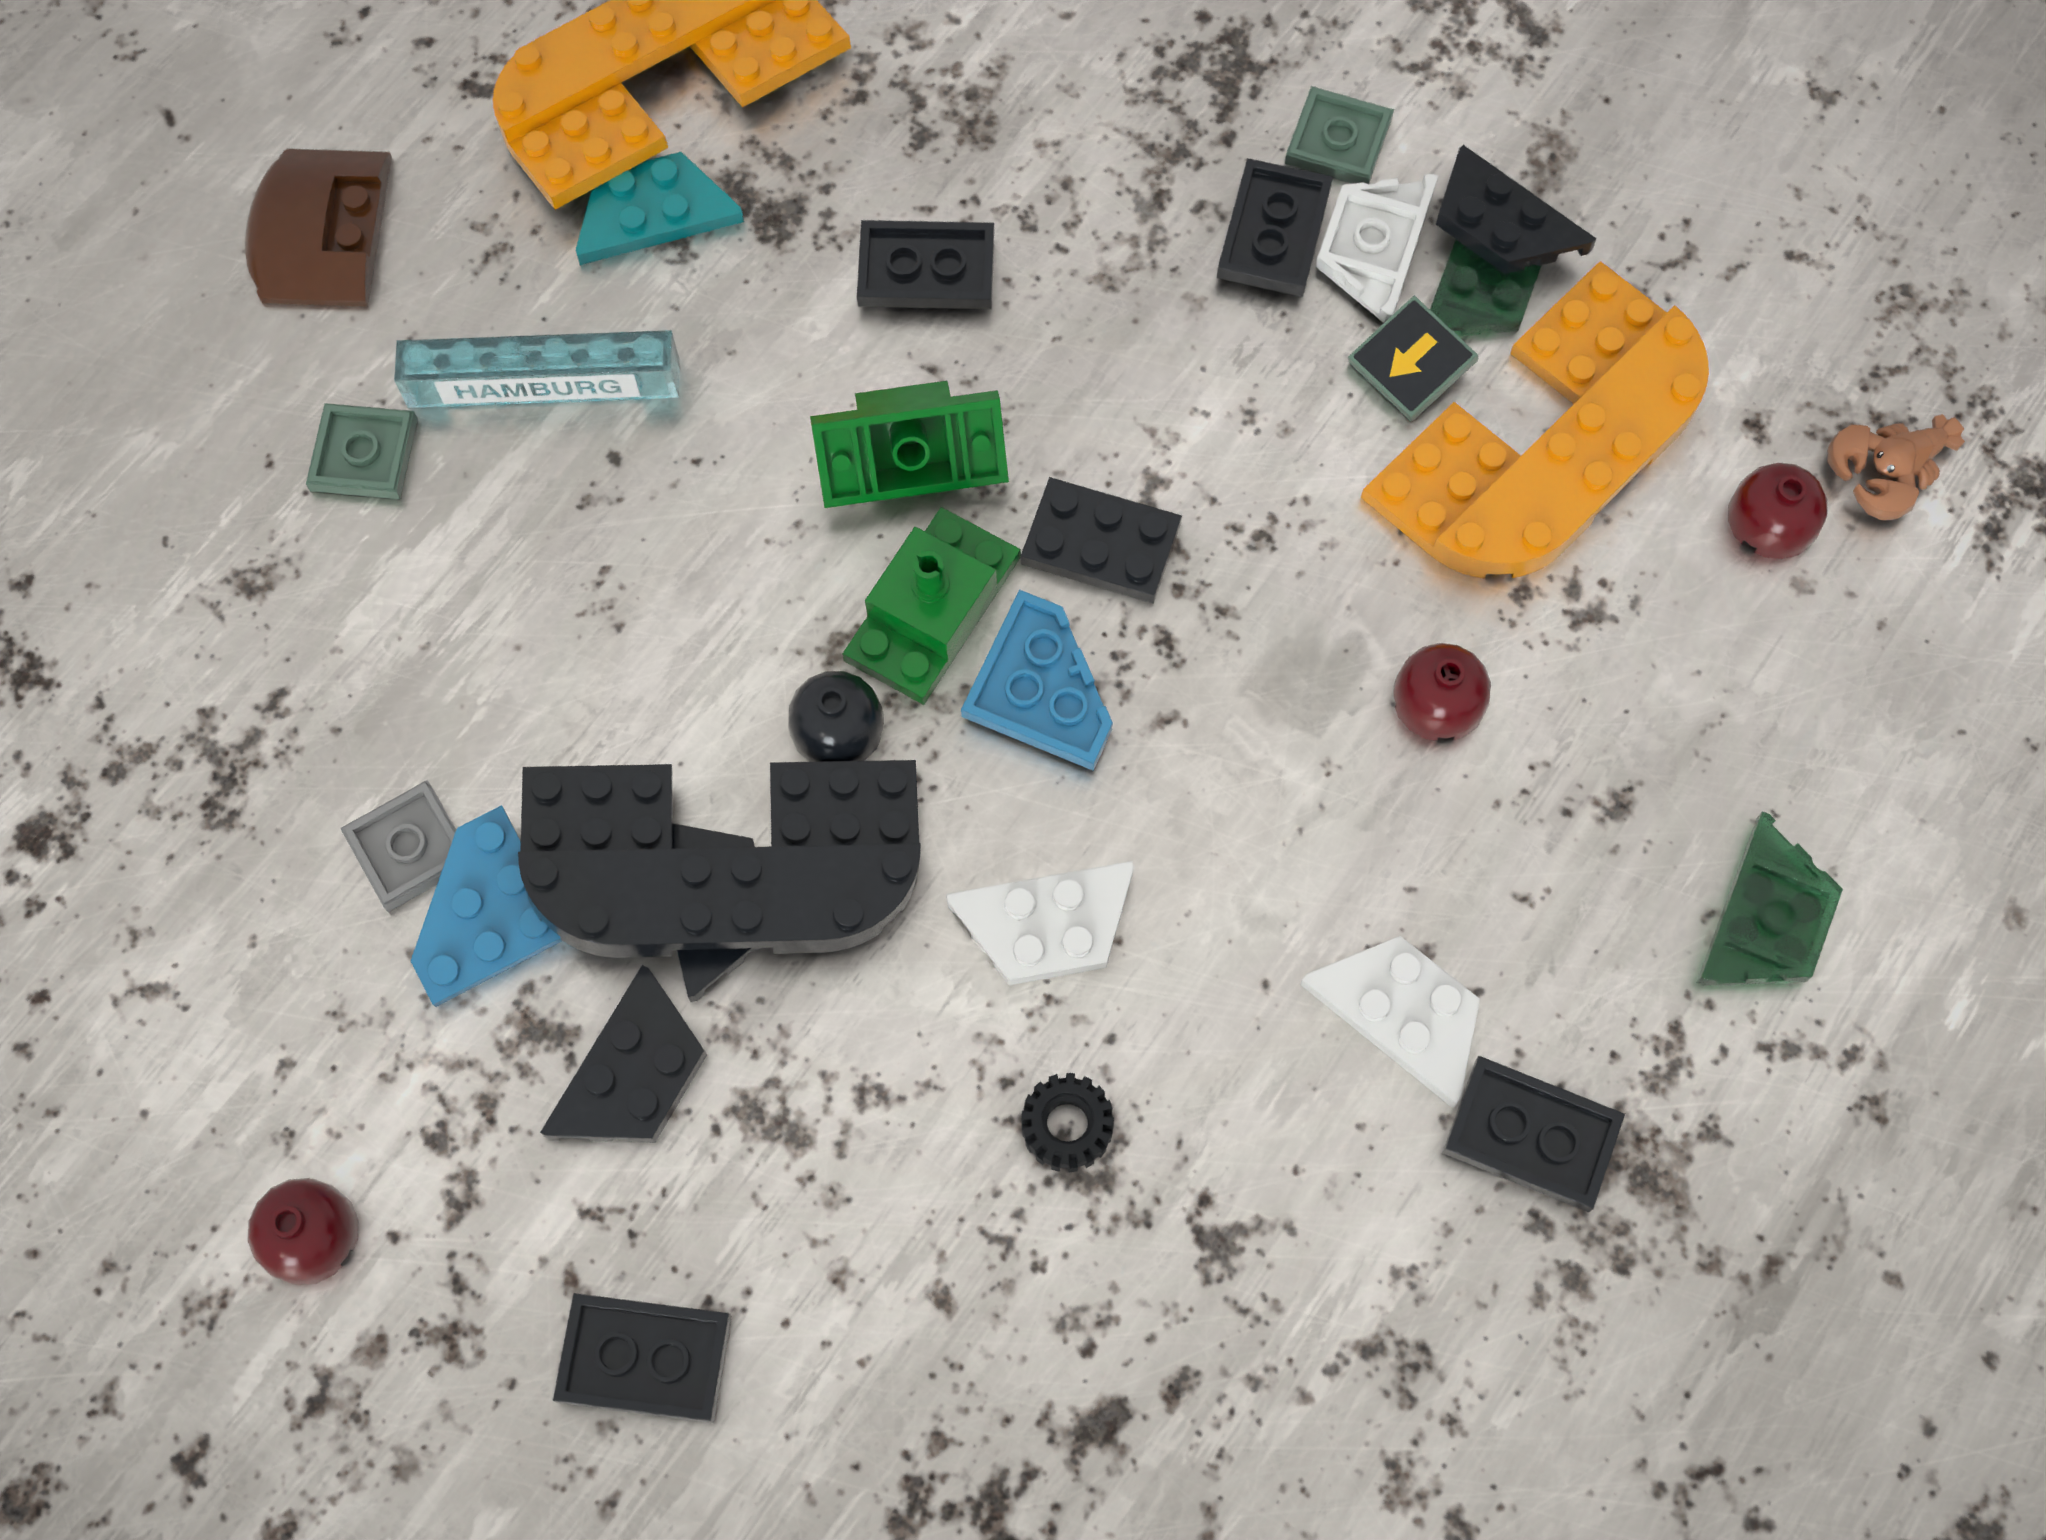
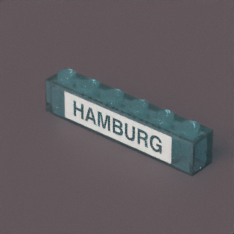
[394,330,680,408]

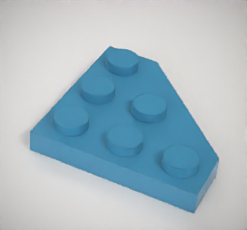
[961,589,1113,770]
[411,805,562,1007]

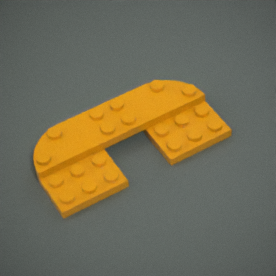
[493,0,851,210]
[1361,261,1709,579]

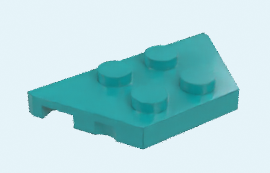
[576,152,744,265]

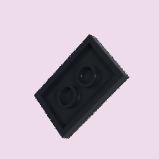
[1216,158,1333,297]
[857,220,995,309]
[1020,477,1182,604]
[1442,1056,1625,1212]
[553,1293,731,1423]

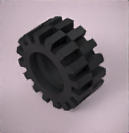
[1021,1073,1114,1172]

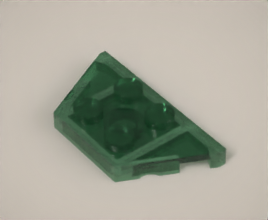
[1430,240,1542,336]
[1696,811,1843,986]

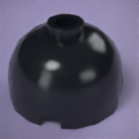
[788,671,884,762]

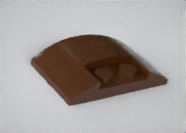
[245,149,392,307]

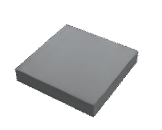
[340,780,456,912]

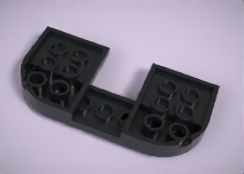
[518,760,921,958]

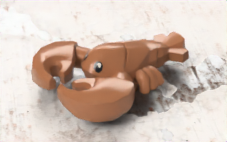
[1827,414,1965,520]

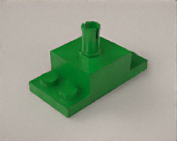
[810,381,1009,508]
[842,507,1021,705]

